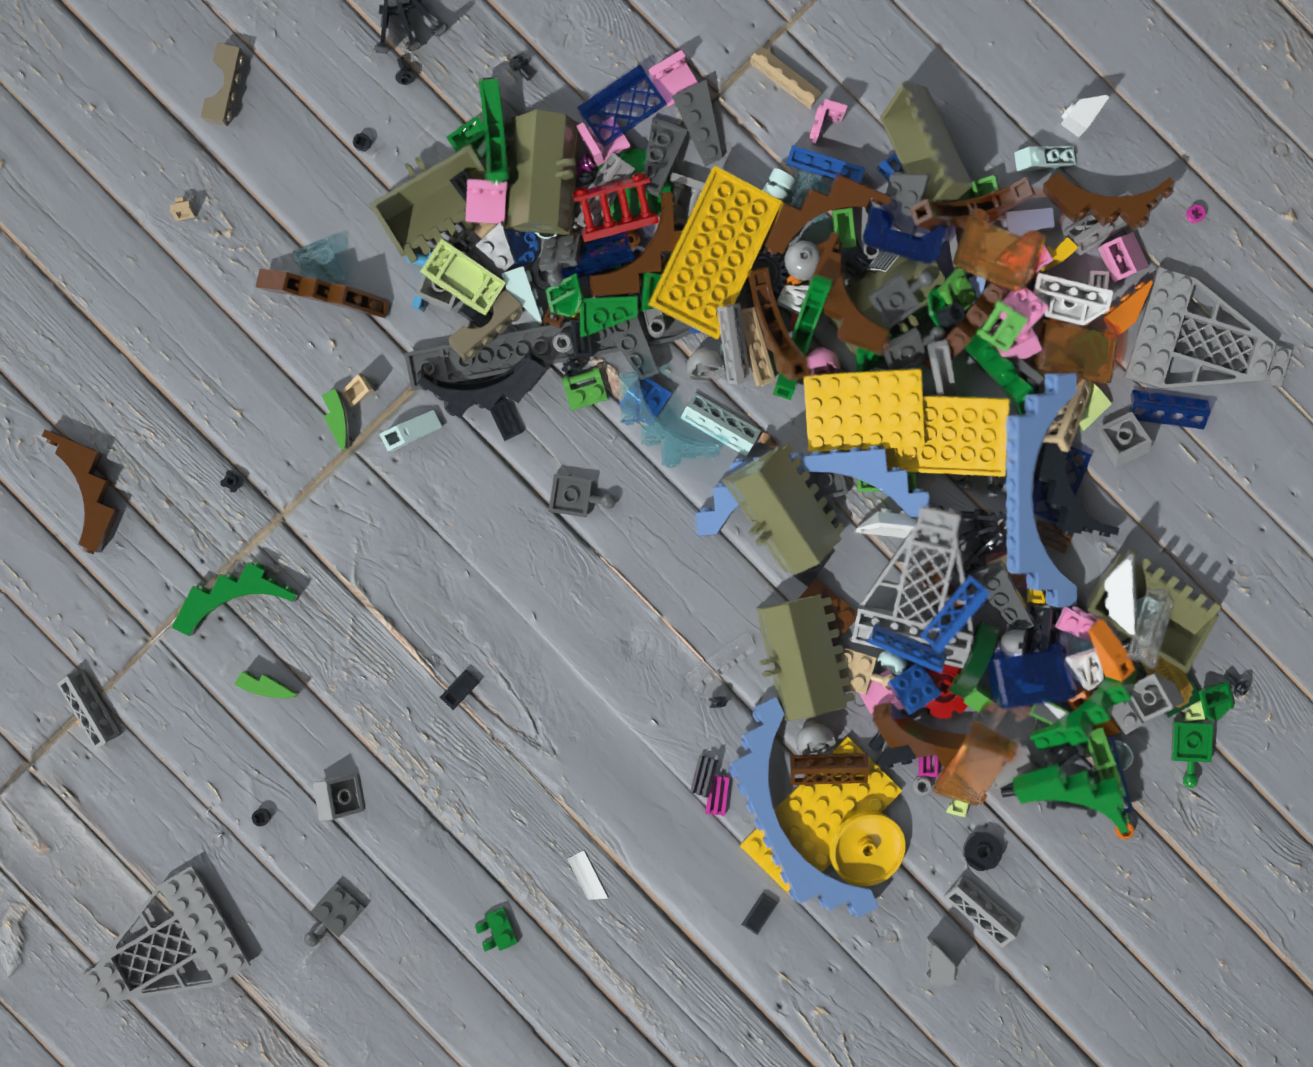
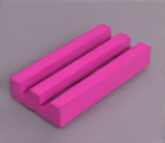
[918,754,939,777]
[705,775,729,816]

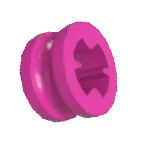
[1186,205,1206,223]

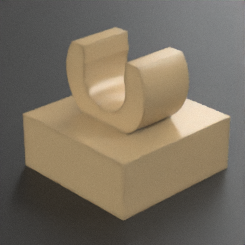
[170,196,195,221]

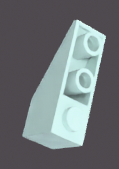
[1014,146,1076,171]
[501,266,544,324]
[379,410,442,452]

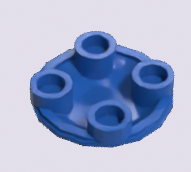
[506,230,539,266]

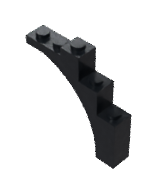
[416,351,546,418]
[1033,431,1119,538]

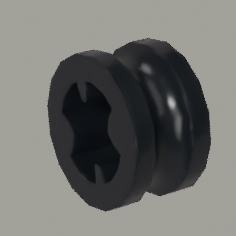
[353,133,371,152]
[709,696,727,708]
[251,808,271,827]

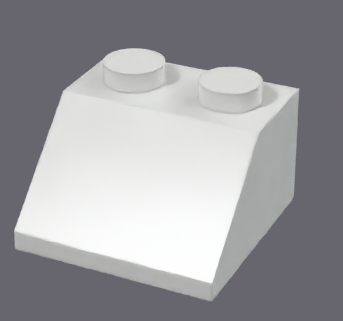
[1060,95,1109,137]

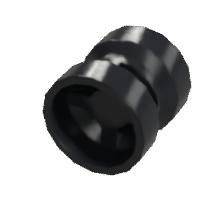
[937,303,965,327]

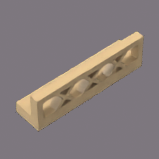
[750,47,822,109]
[741,307,776,387]
[1043,379,1091,451]

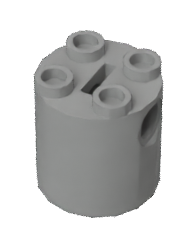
[979,737,1036,789]

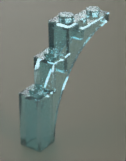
[619,372,719,468]

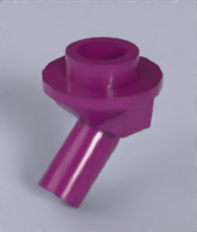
[577,153,595,179]

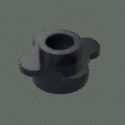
[561,359,582,376]
[220,470,243,493]

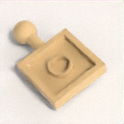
[836,648,895,695]

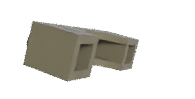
[201,43,245,126]
[448,290,523,361]

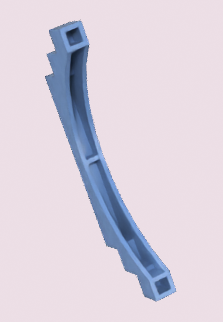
[1005,373,1077,607]
[696,446,929,536]
[728,697,879,918]

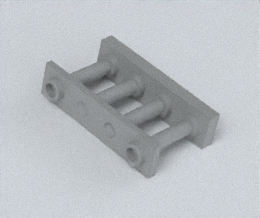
[658,172,705,228]

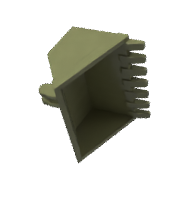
[880,80,973,202]
[504,109,580,235]
[369,145,487,263]
[822,243,946,360]
[721,444,845,575]
[1087,549,1221,673]
[756,594,855,721]

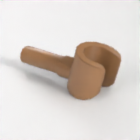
[759,433,778,449]

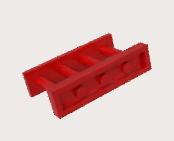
[572,173,659,242]

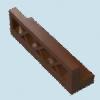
[790,753,869,785]

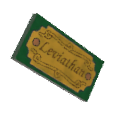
[1130,644,1200,718]

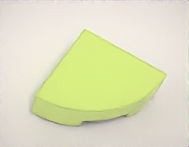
[1184,700,1205,721]
[946,797,970,817]

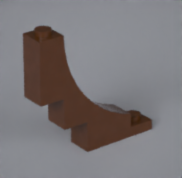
[764,173,891,255]
[809,232,892,355]
[255,269,390,319]
[42,429,120,554]
[873,702,999,768]

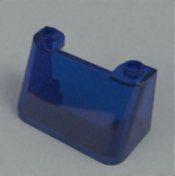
[863,206,951,264]
[988,643,1076,709]

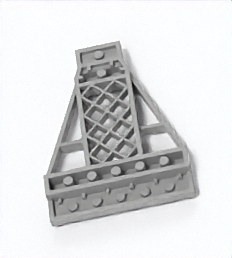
[1124,267,1292,389]
[852,506,974,668]
[80,865,251,1009]

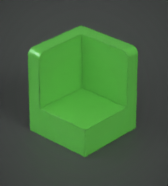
[963,682,993,713]

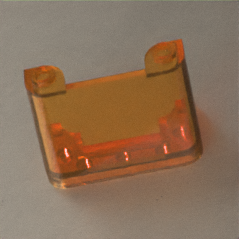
[953,208,1046,291]
[1031,317,1119,384]
[932,720,1016,806]

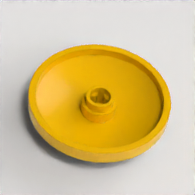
[829,812,906,887]

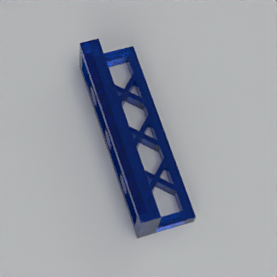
[561,231,635,280]
[1129,390,1211,430]

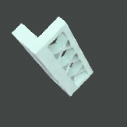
[681,393,761,456]

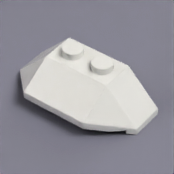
[1034,273,1113,326]
[854,508,918,539]
[1105,554,1138,635]

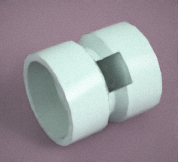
[762,168,795,202]

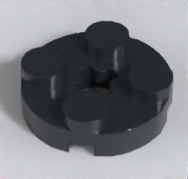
[963,832,1002,871]

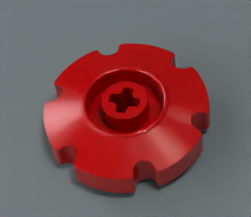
[921,664,968,719]

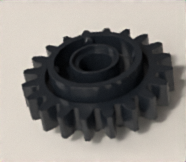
[741,248,787,298]

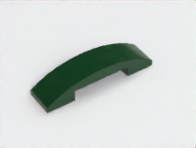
[948,621,999,698]

